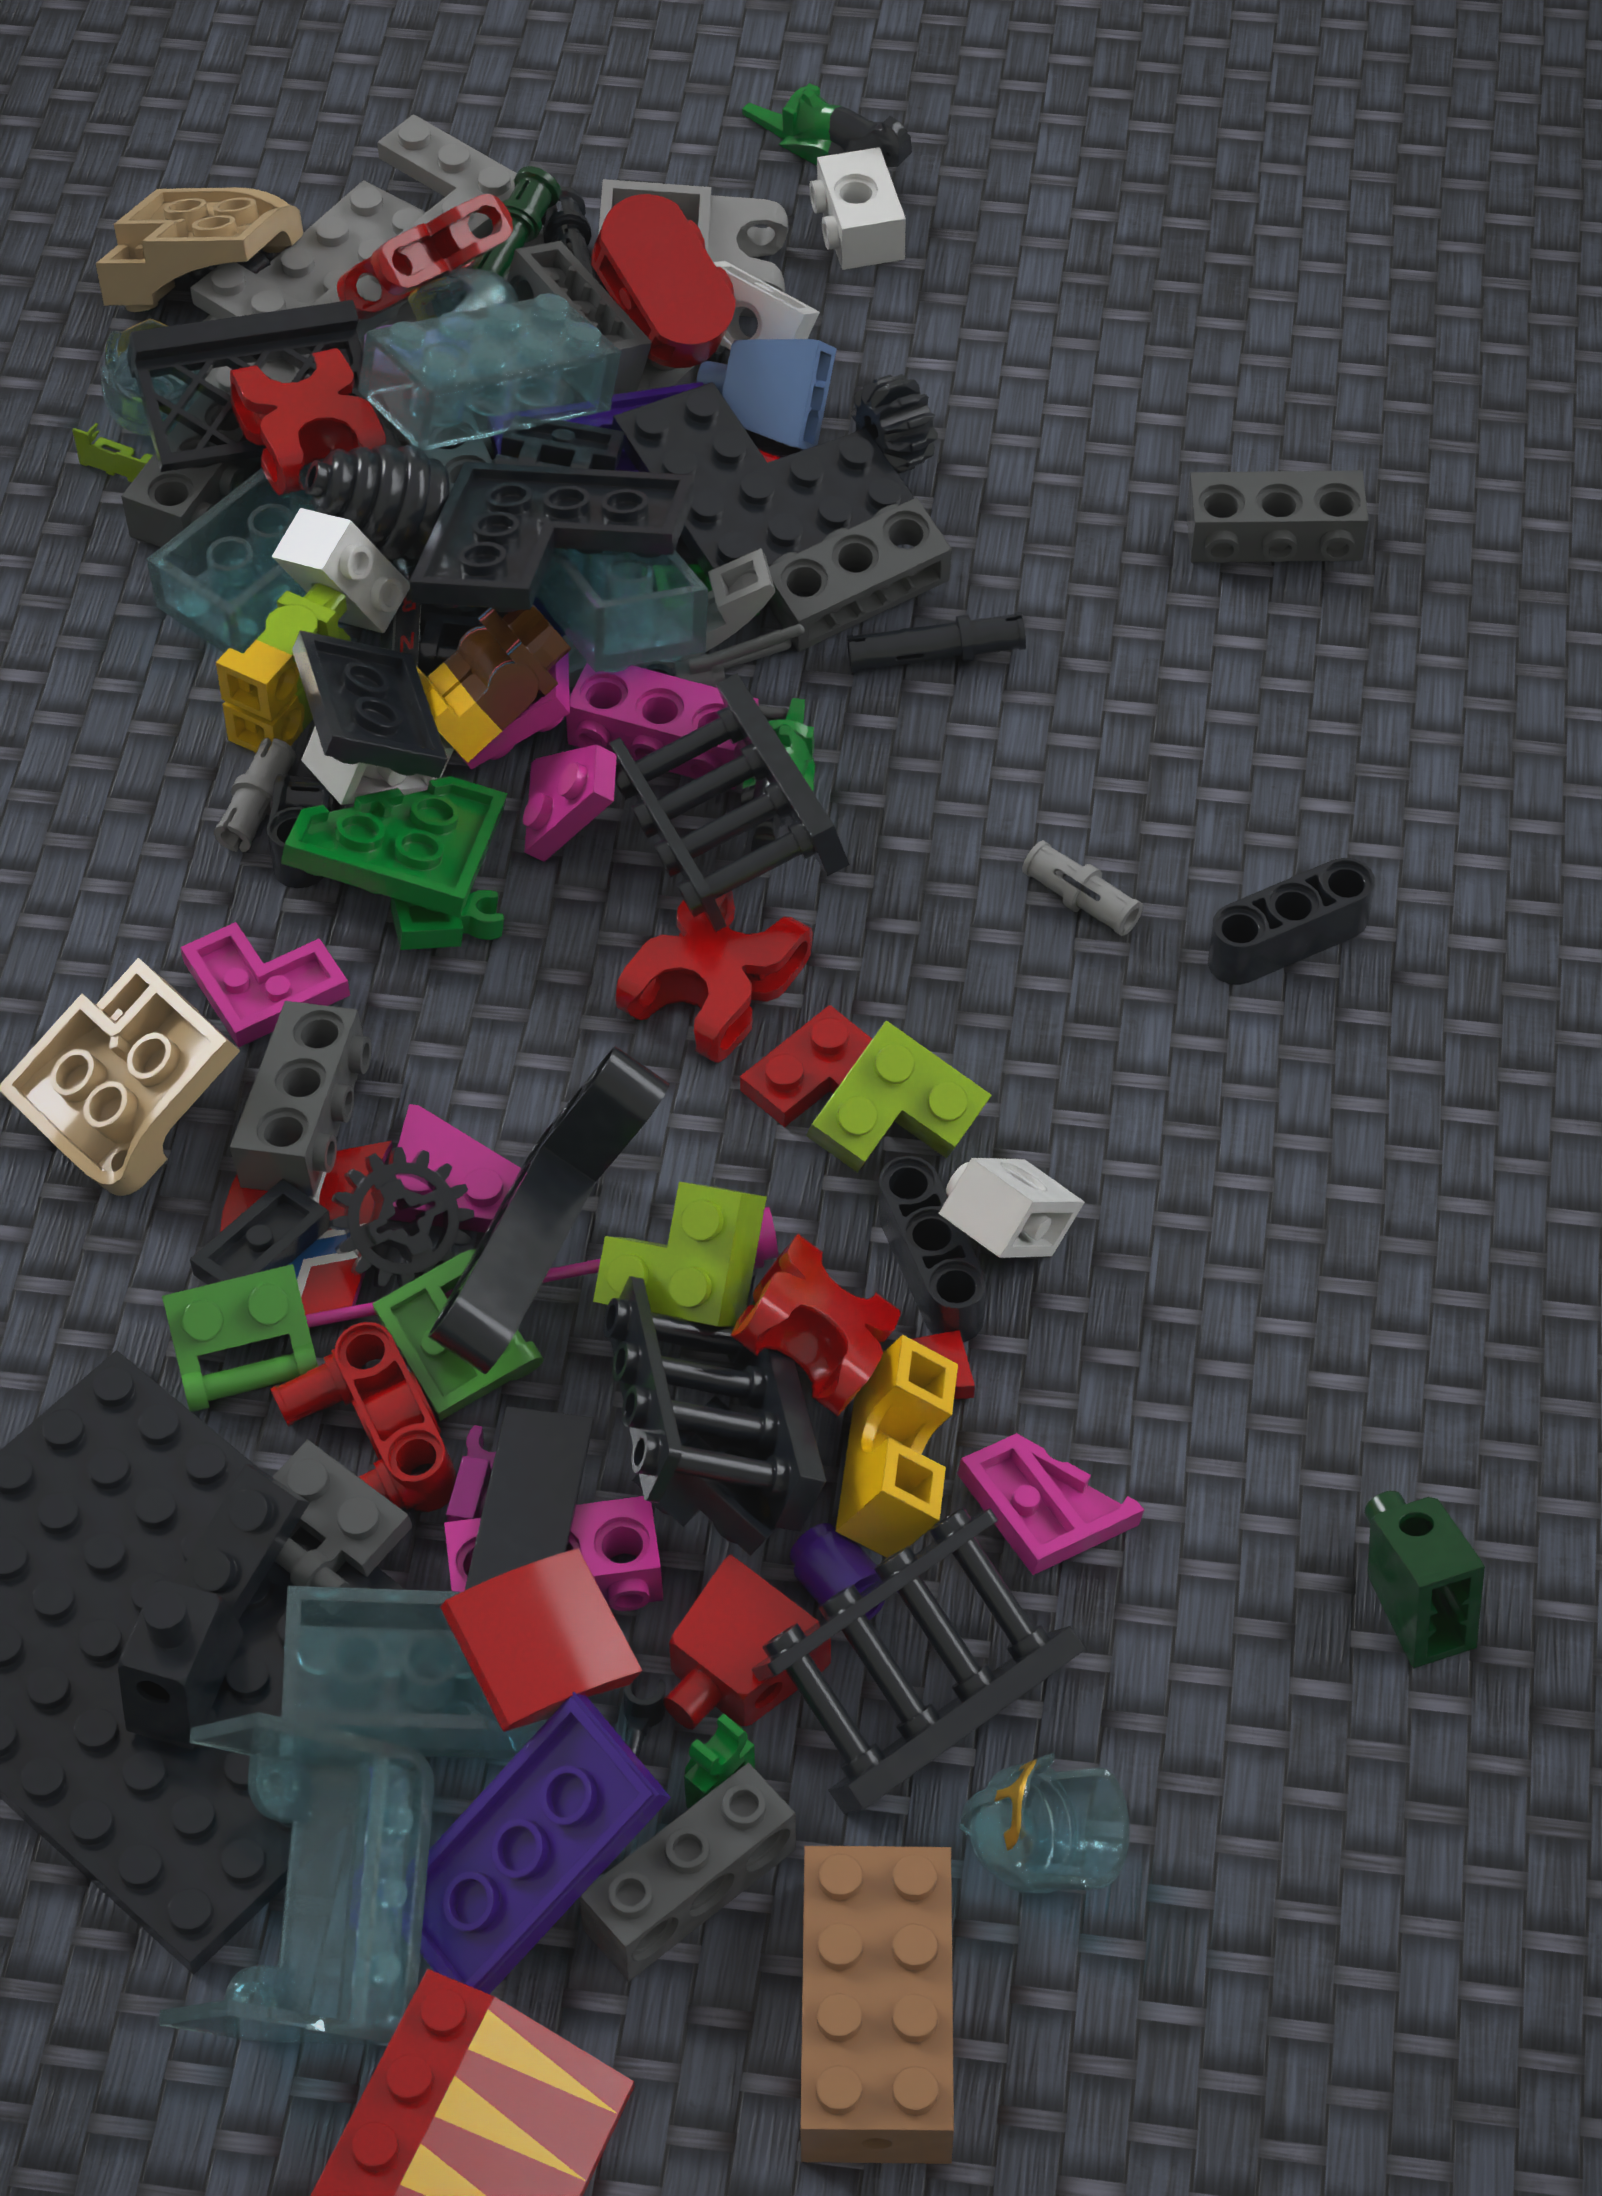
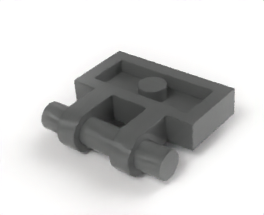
[272,1439,413,1605]

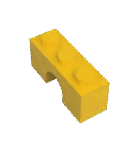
[835,1335,958,1558]

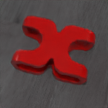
[337,194,513,320]
[230,348,386,495]
[616,891,813,1063]
[731,1233,901,1417]

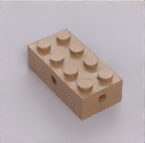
[801,1846,954,2164]

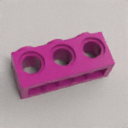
[566,654,759,789]
[444,1496,664,1611]

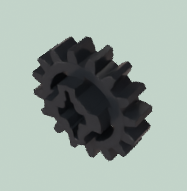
[329,1147,474,1288]

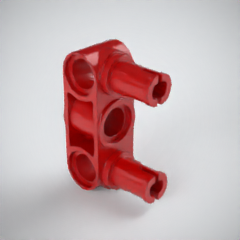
[270,1322,457,1512]

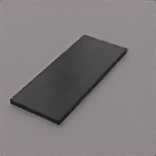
[465,1406,594,1590]

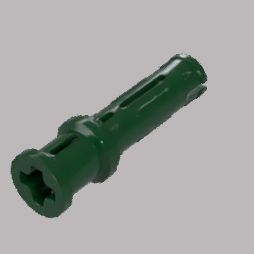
[454,166,562,315]

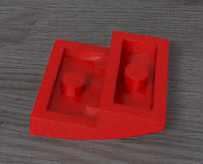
[440,1548,643,1732]

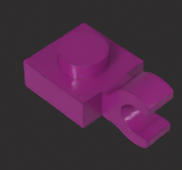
[446,1425,496,1522]

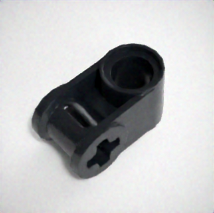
[267,774,342,888]

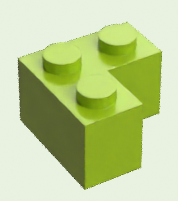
[806,1020,992,1173]
[593,1182,767,1327]

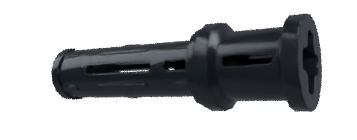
[541,186,594,277]

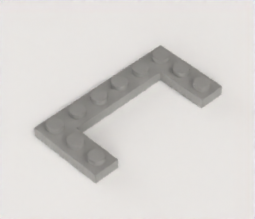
[190,114,528,364]

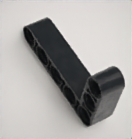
[428,1046,670,1374]

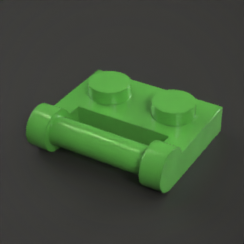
[372,1249,544,1421]
[162,1264,318,1412]

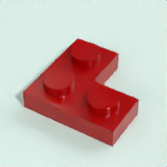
[740,1005,872,1128]

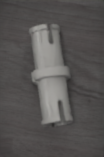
[214,738,296,852]
[1022,840,1143,936]

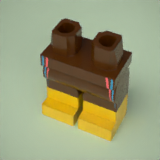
[416,605,572,763]

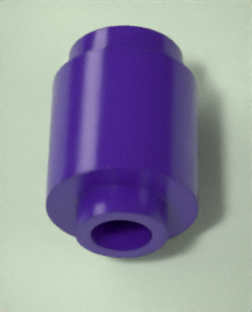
[789,1523,885,1620]

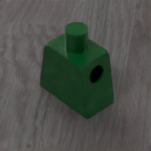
[1364,1491,1485,1669]

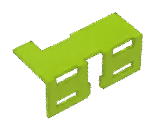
[72,423,153,482]

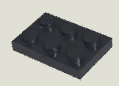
[292,630,448,778]

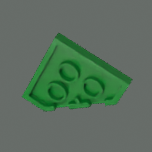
[281,776,508,918]

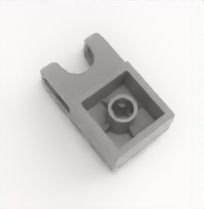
[596,179,788,317]

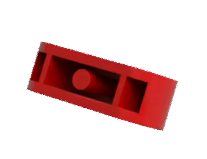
[591,194,736,368]

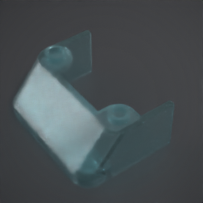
[158,1712,434,2045]

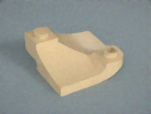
[96,187,304,312]
[0,958,240,1196]

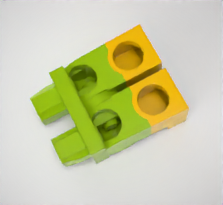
[216,583,351,753]

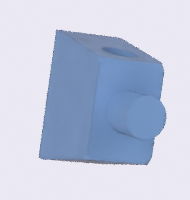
[697,339,837,450]

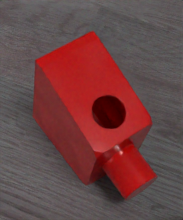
[663,1554,831,1730]

